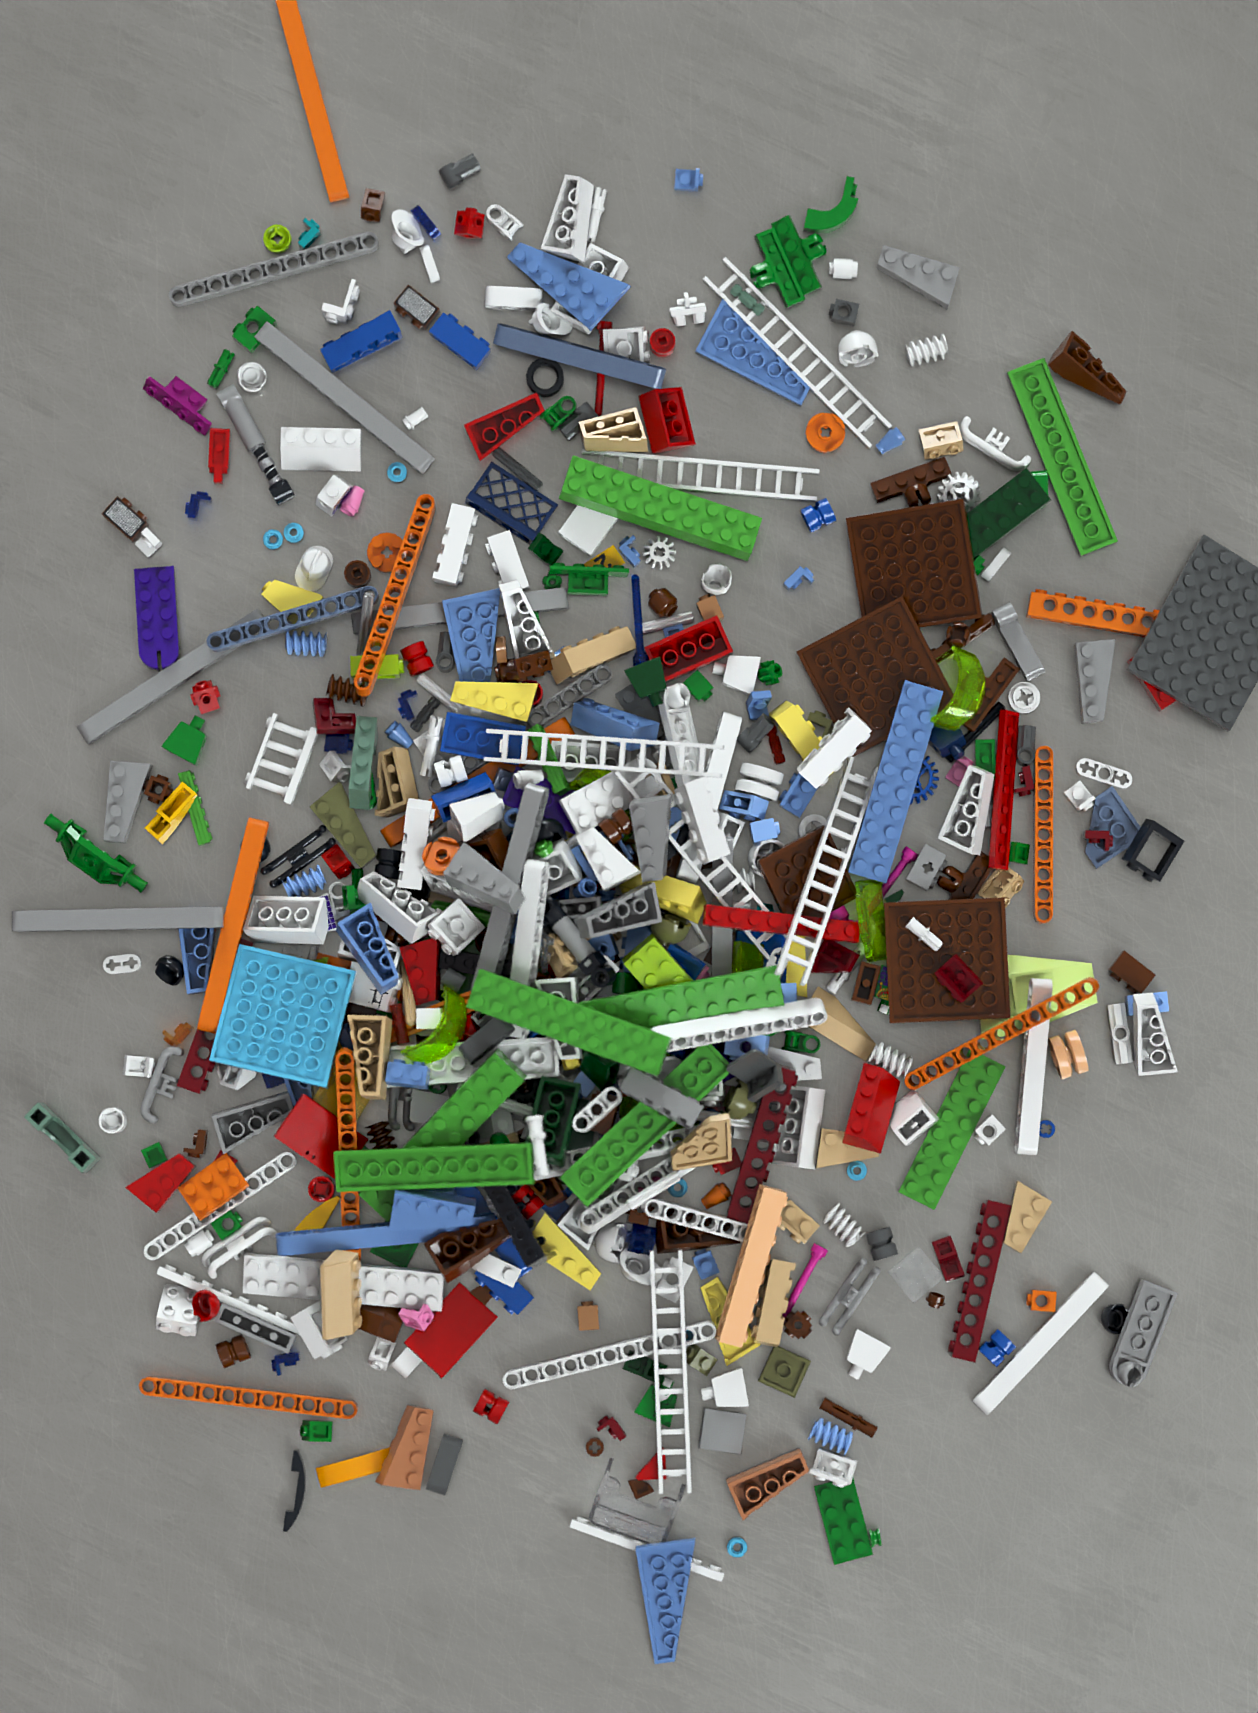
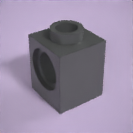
[829,299,859,326]

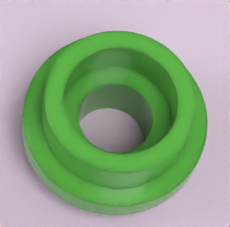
[534,840,554,858]

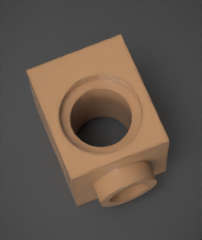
[696,594,724,621]
[577,1301,599,1331]

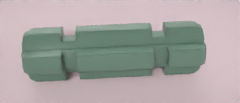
[730,284,765,316]

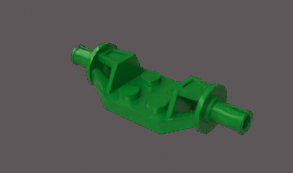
[44,813,148,893]

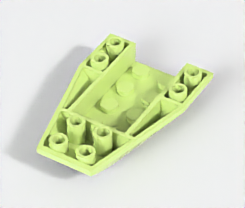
[979,955,1098,1040]

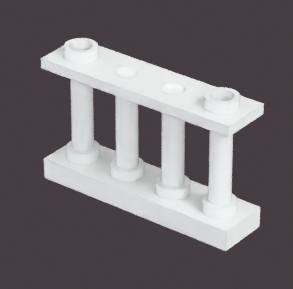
[244,713,318,805]

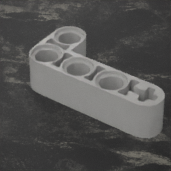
[991,602,1045,682]

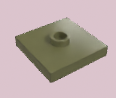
[758,1346,811,1398]

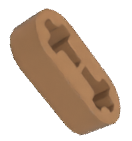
[495,636,507,664]

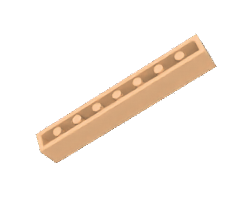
[715,1184,788,1348]

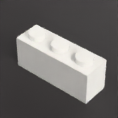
[485,530,530,591]

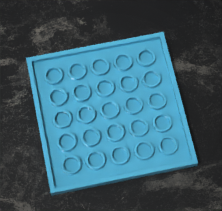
[209,944,356,1088]

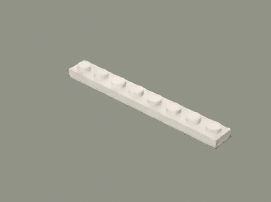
[157,1264,301,1336]
[570,1516,724,1582]

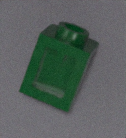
[528,533,563,565]

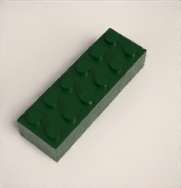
[967,468,1052,559]

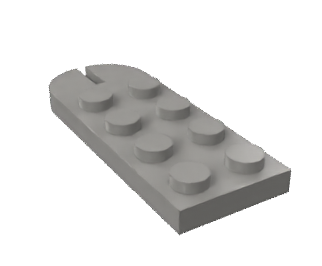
[1109,1279,1178,1387]

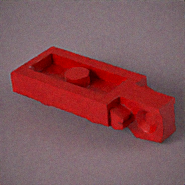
[208,428,230,484]

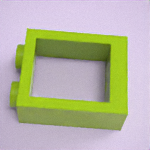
[350,654,404,680]

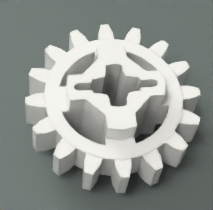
[937,472,981,512]

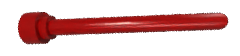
[594,321,613,416]

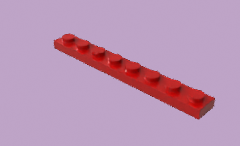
[988,710,1019,871]
[703,904,860,943]

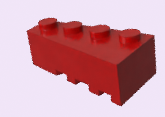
[464,392,545,461]

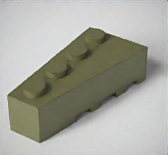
[310,782,377,869]

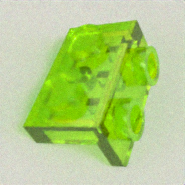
[732,941,764,973]

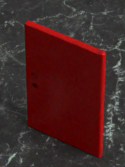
[273,1093,368,1179]
[404,1282,498,1379]

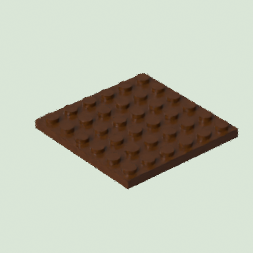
[846,499,983,628]
[797,596,958,757]
[884,897,1011,1023]

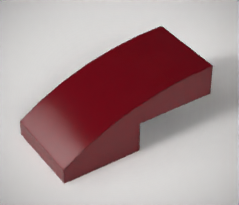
[932,1236,965,1283]

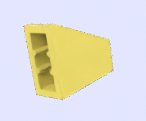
[261,579,324,624]

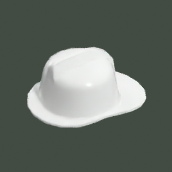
[391,210,424,254]
[529,303,572,335]
[295,546,333,592]
[619,1247,662,1285]

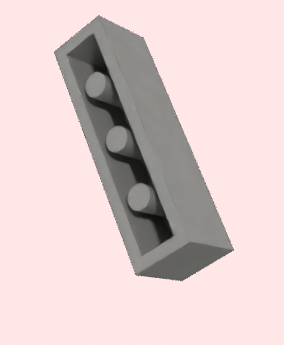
[215,1303,298,1354]

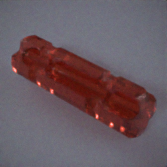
[767,726,785,764]

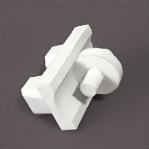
[670,292,707,326]

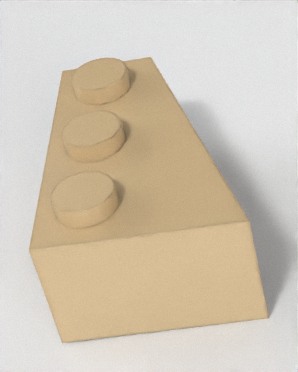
[579,407,648,452]
[375,746,419,818]
[816,1128,879,1168]
[1003,1181,1052,1253]

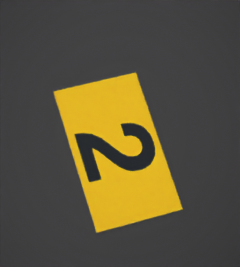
[584,545,625,568]

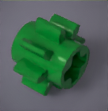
[757,660,782,686]

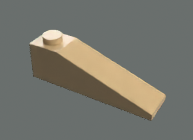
[809,987,876,1061]

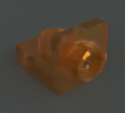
[162,1022,194,1046]

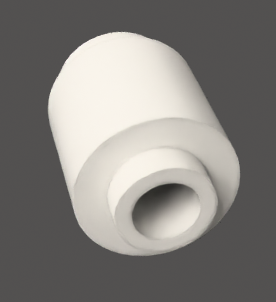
[829,258,858,279]
[184,1229,215,1257]

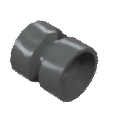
[866,1227,898,1261]

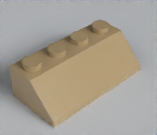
[320,1250,362,1340]

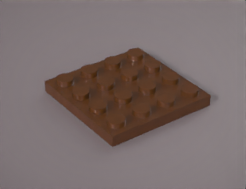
[756,825,860,918]

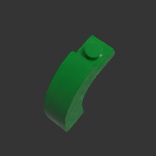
[803,176,858,234]

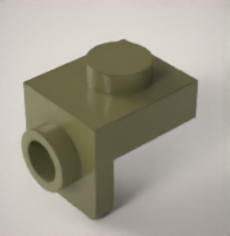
[807,710,834,738]
[686,1344,718,1376]

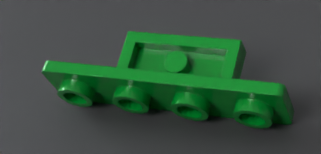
[548,563,629,596]

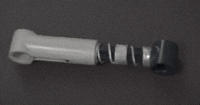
[216,384,295,505]

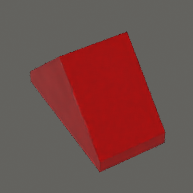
[635,1447,667,1480]

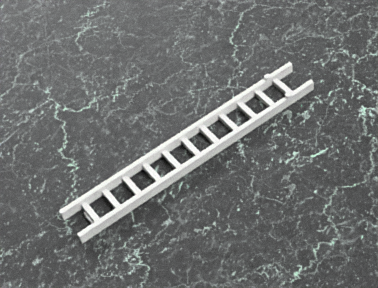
[703,257,892,449]
[582,449,820,502]
[484,729,724,778]
[614,753,787,960]
[774,756,878,986]
[650,1249,692,1494]

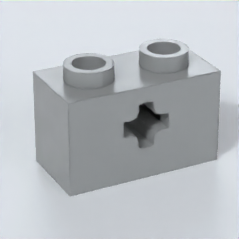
[905,844,947,891]

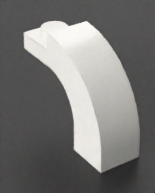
[472,1254,522,1288]

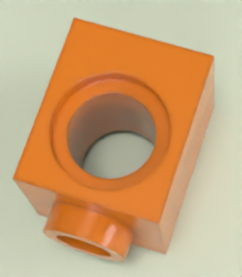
[1026,1290,1057,1312]

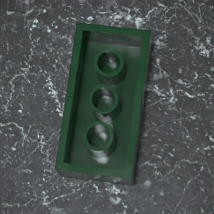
[525,1076,582,1167]

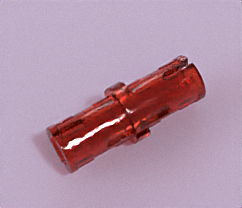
[389,1003,410,1045]

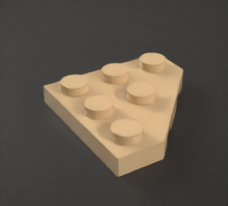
[671,1113,732,1171]

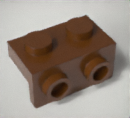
[506,650,553,683]

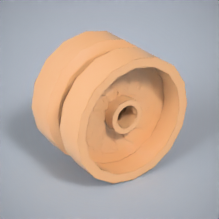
[1048,1030,1089,1080]

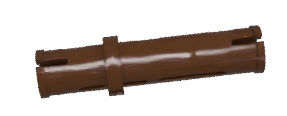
[819,1397,878,1438]

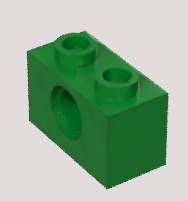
[232,305,277,354]

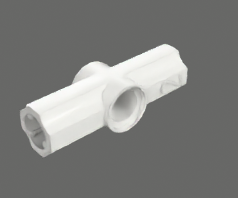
[1107,1003,1133,1065]

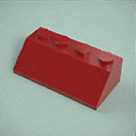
[644,615,733,683]
[842,1063,900,1154]

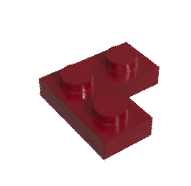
[312,698,356,734]

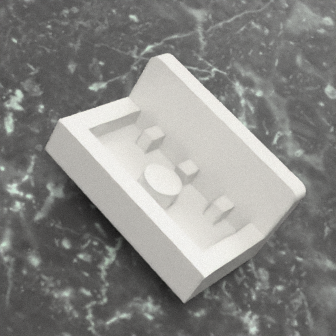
[809,1448,858,1487]

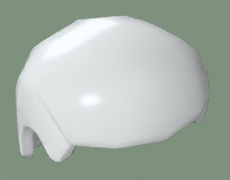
[236,362,267,392]
[701,563,732,596]

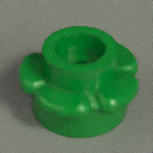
[542,574,562,590]

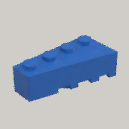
[320,310,403,373]

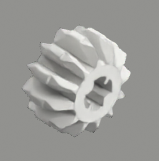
[642,536,676,570]

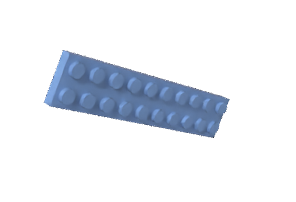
[848,680,943,883]

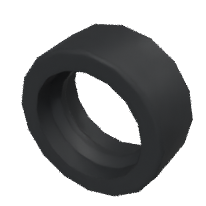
[526,358,564,397]

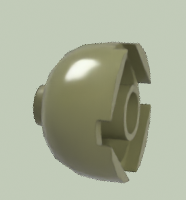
[650,910,691,946]
[720,1079,757,1120]

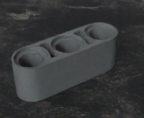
[458,1017,515,1065]
[426,1434,463,1496]

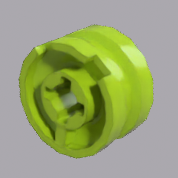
[263,224,292,254]

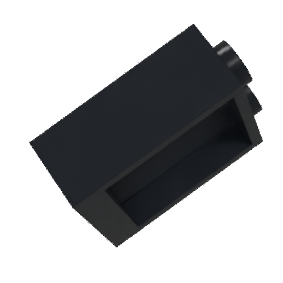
[1122,818,1184,882]

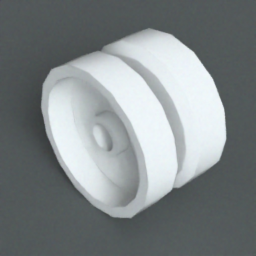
[735,763,784,802]

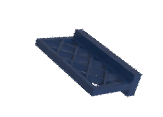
[465,462,558,545]

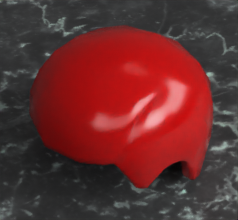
[192,1290,220,1322]

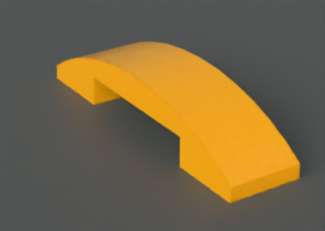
[316,1447,391,1487]

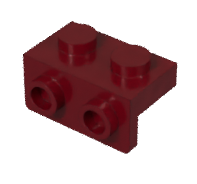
[934,954,983,1003]

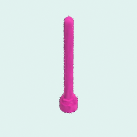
[856,846,919,929]
[782,1243,828,1323]

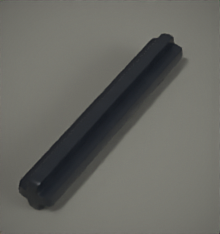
[945,702,1005,763]

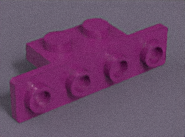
[143,376,212,436]

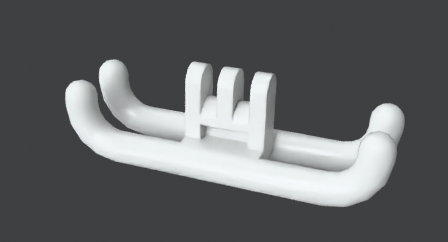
[960,416,1031,471]
[201,1217,277,1279]

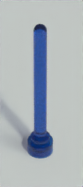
[631,574,649,666]

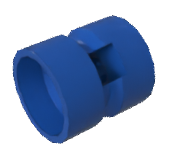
[800,498,836,533]
[978,1329,1016,1367]

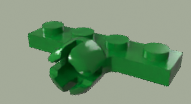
[771,215,827,296]
[750,227,805,308]

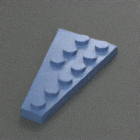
[507,243,631,331]
[695,299,810,406]
[442,588,500,682]
[635,1538,696,1664]

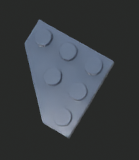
[1085,786,1141,869]

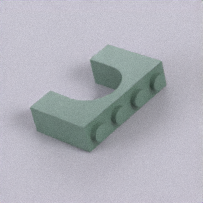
[348,716,378,810]
[24,1102,101,1173]

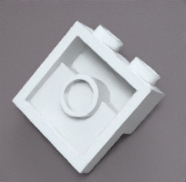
[603,326,650,363]
[426,898,485,956]

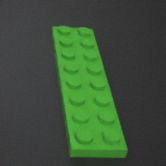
[898,1049,1006,1210]

